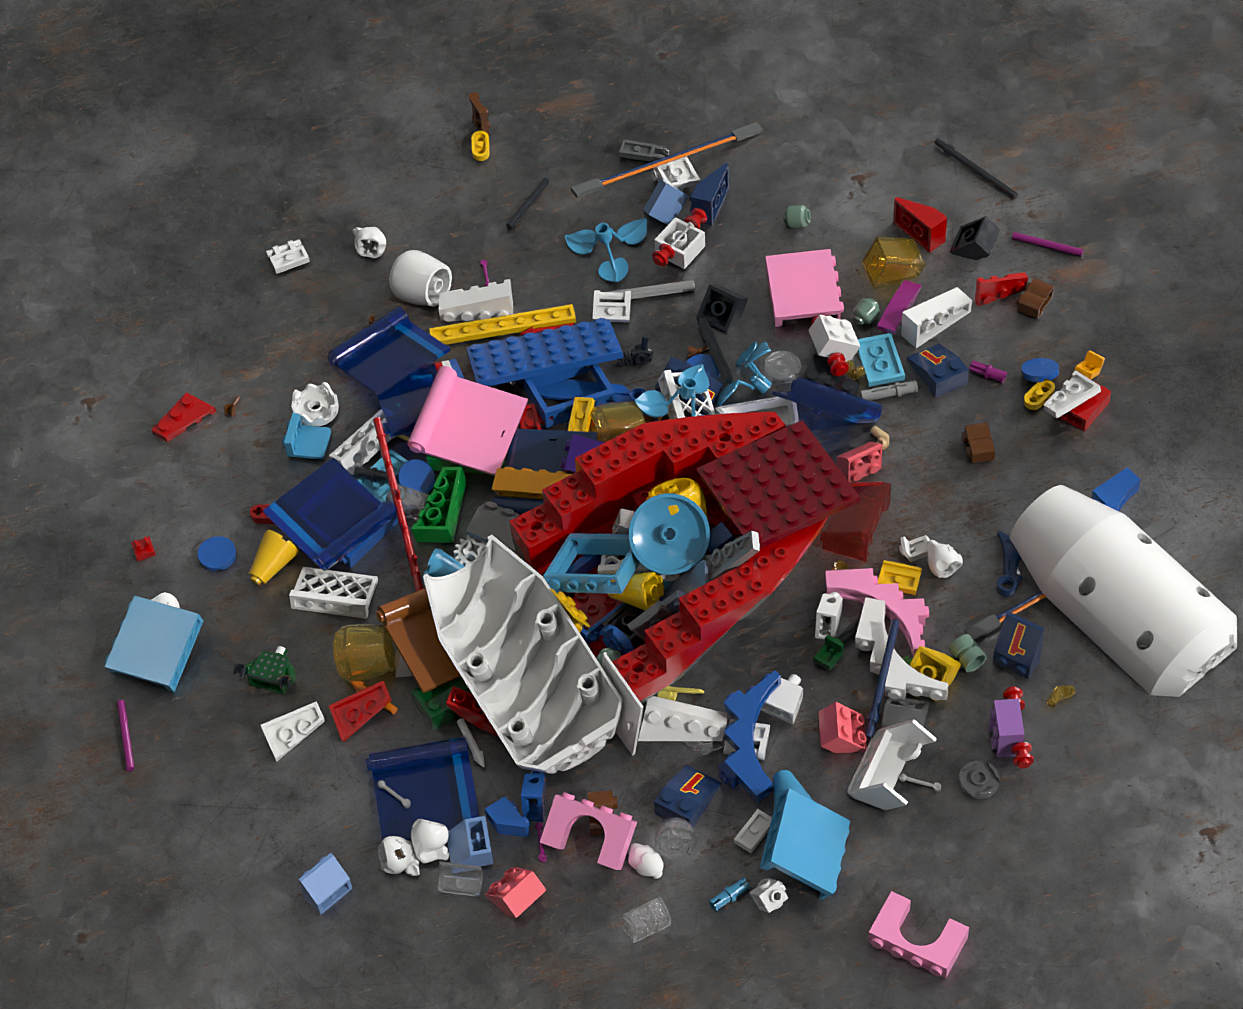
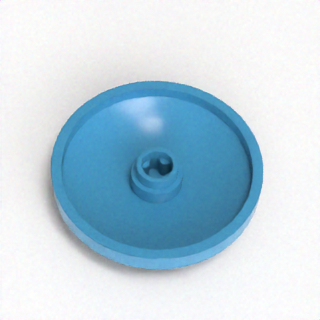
[629,493,710,575]

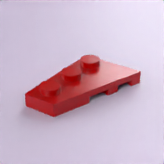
[975,272,1028,307]
[152,392,216,442]
[329,681,392,742]

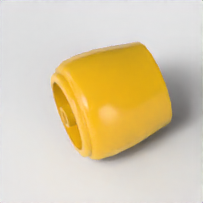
[646,478,708,520]

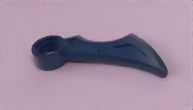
[996,531,1023,597]

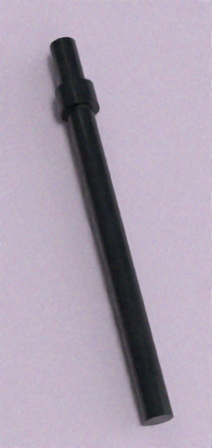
[934,138,1018,199]

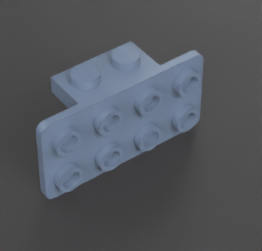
[659,560,709,614]

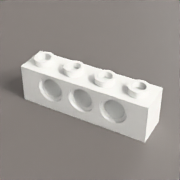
[329,408,402,477]

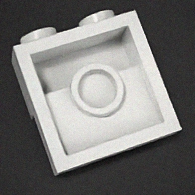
[652,156,700,192]

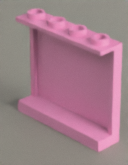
[765,249,844,327]

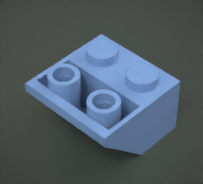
[447,816,494,872]
[299,853,353,915]

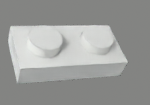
[734,809,772,853]

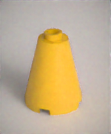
[249,530,299,585]
[608,571,664,611]

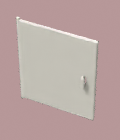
[602,652,643,756]

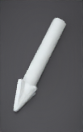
[457,719,485,767]

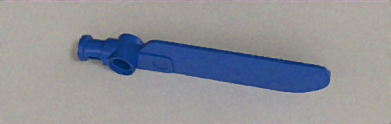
[537,379,646,413]

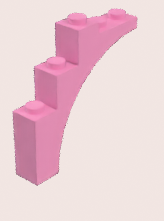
[825,568,929,658]

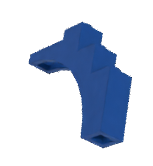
[1091,467,1141,512]
[724,670,781,803]

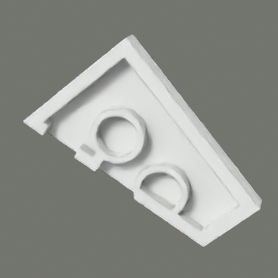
[1044,370,1101,418]
[261,701,325,762]

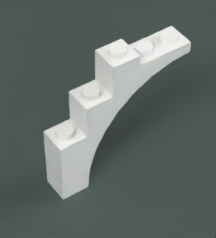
[855,597,948,700]

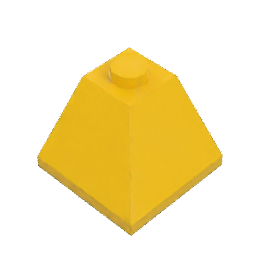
[910,646,961,701]

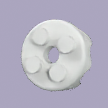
[291,382,339,427]

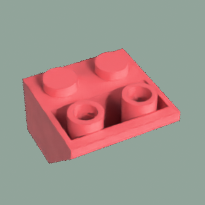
[837,442,882,483]
[818,702,867,753]
[484,867,546,918]

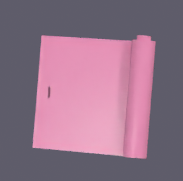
[407,366,528,476]

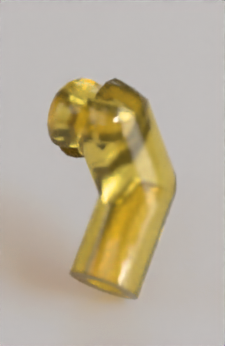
[847,360,866,379]
[1047,685,1076,707]

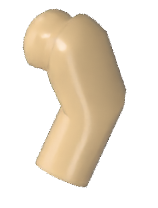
[870,426,889,450]

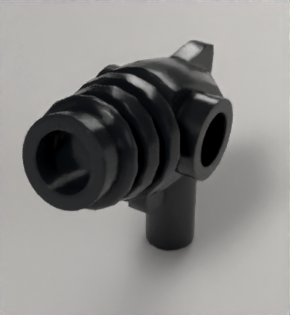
[617,334,654,366]

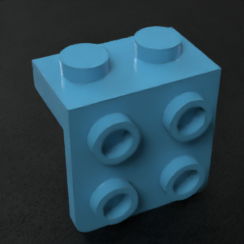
[282,413,331,460]

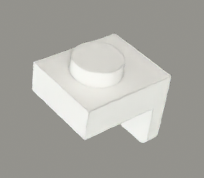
[899,535,930,562]

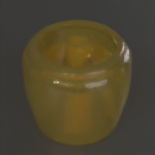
[589,401,645,443]
[333,624,395,682]

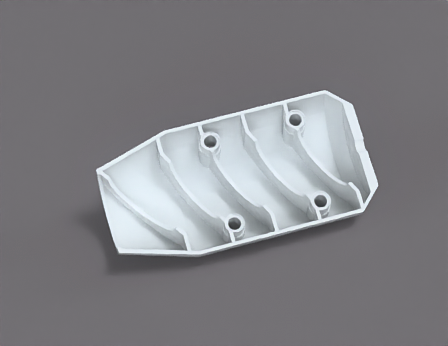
[1010,485,1237,697]
[423,535,623,773]

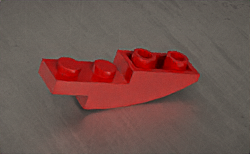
[446,686,498,736]

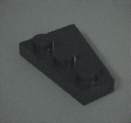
[800,354,859,402]

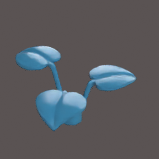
[565,218,647,282]
[716,341,772,407]
[635,364,709,417]

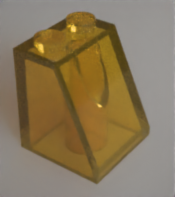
[862,236,926,288]

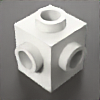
[750,878,788,913]

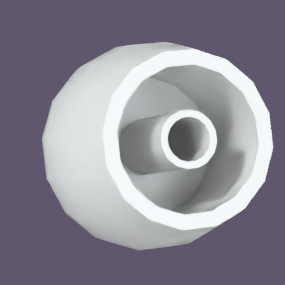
[389,250,452,307]

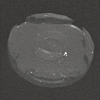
[764,351,801,383]

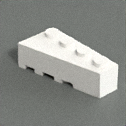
[439,279,513,322]
[901,287,972,348]
[638,696,727,741]

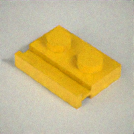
[878,560,922,595]

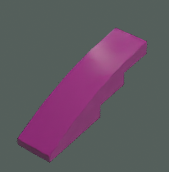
[877,280,922,335]

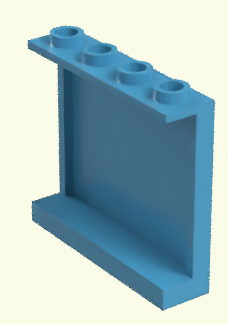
[105,595,204,692]
[760,788,850,900]

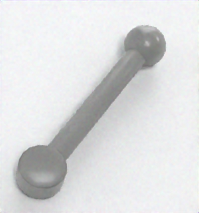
[899,774,941,792]
[377,780,411,808]

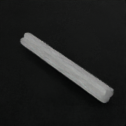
[606,280,695,302]

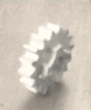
[454,535,487,566]

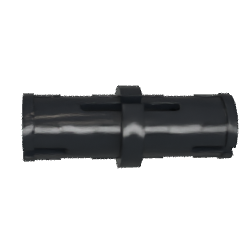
[354,466,388,483]

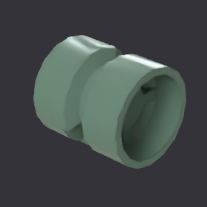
[949,634,987,672]

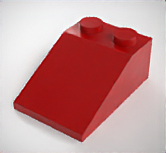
[893,197,947,253]

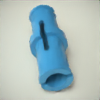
[708,877,750,912]

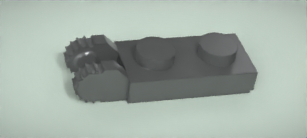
[618,140,669,162]

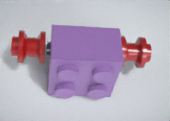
[989,686,1034,769]

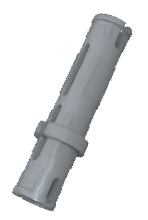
[860,380,918,402]

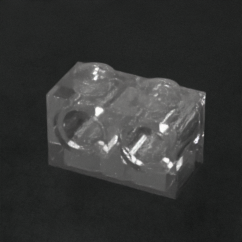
[623,896,671,943]

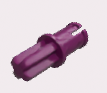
[969,360,1007,383]

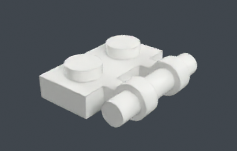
[266,239,310,274]

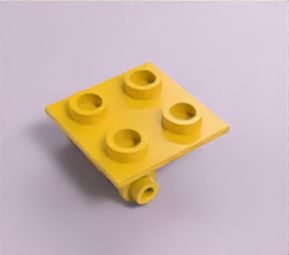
[550,588,590,633]

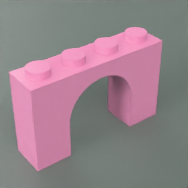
[540,792,637,870]
[868,891,969,978]

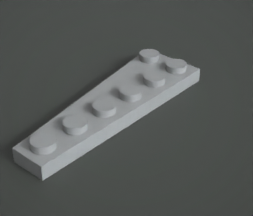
[680,531,760,582]

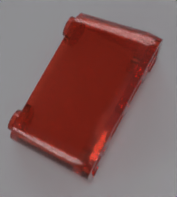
[820,482,892,562]

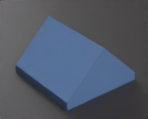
[643,179,689,225]

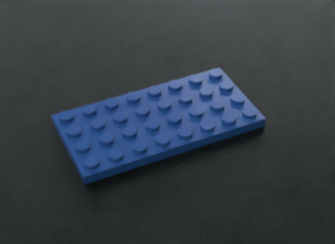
[466,318,623,386]

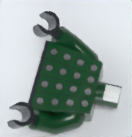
[233,646,296,695]

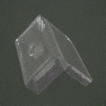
[438,862,483,897]

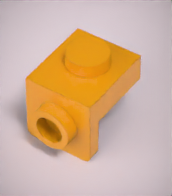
[1074,351,1105,380]

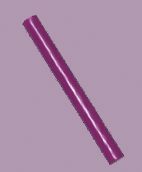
[1012,232,1084,256]
[117,700,134,771]

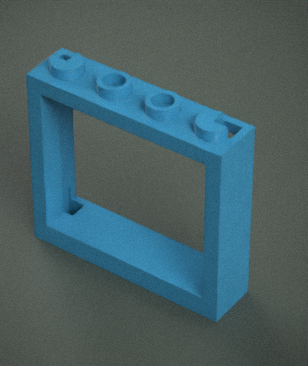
[543,533,640,594]

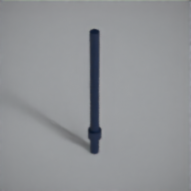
[865,619,900,738]

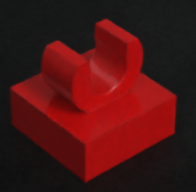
[131,537,156,561]

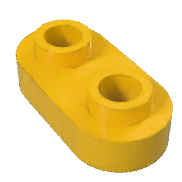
[472,131,490,161]
[1024,379,1055,410]

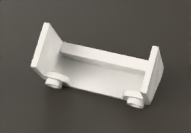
[715,396,799,427]
[847,719,937,810]

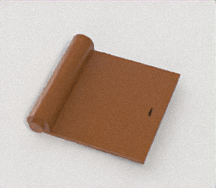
[376,588,462,693]

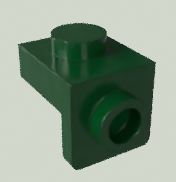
[813,635,844,671]

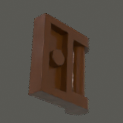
[469,92,491,136]

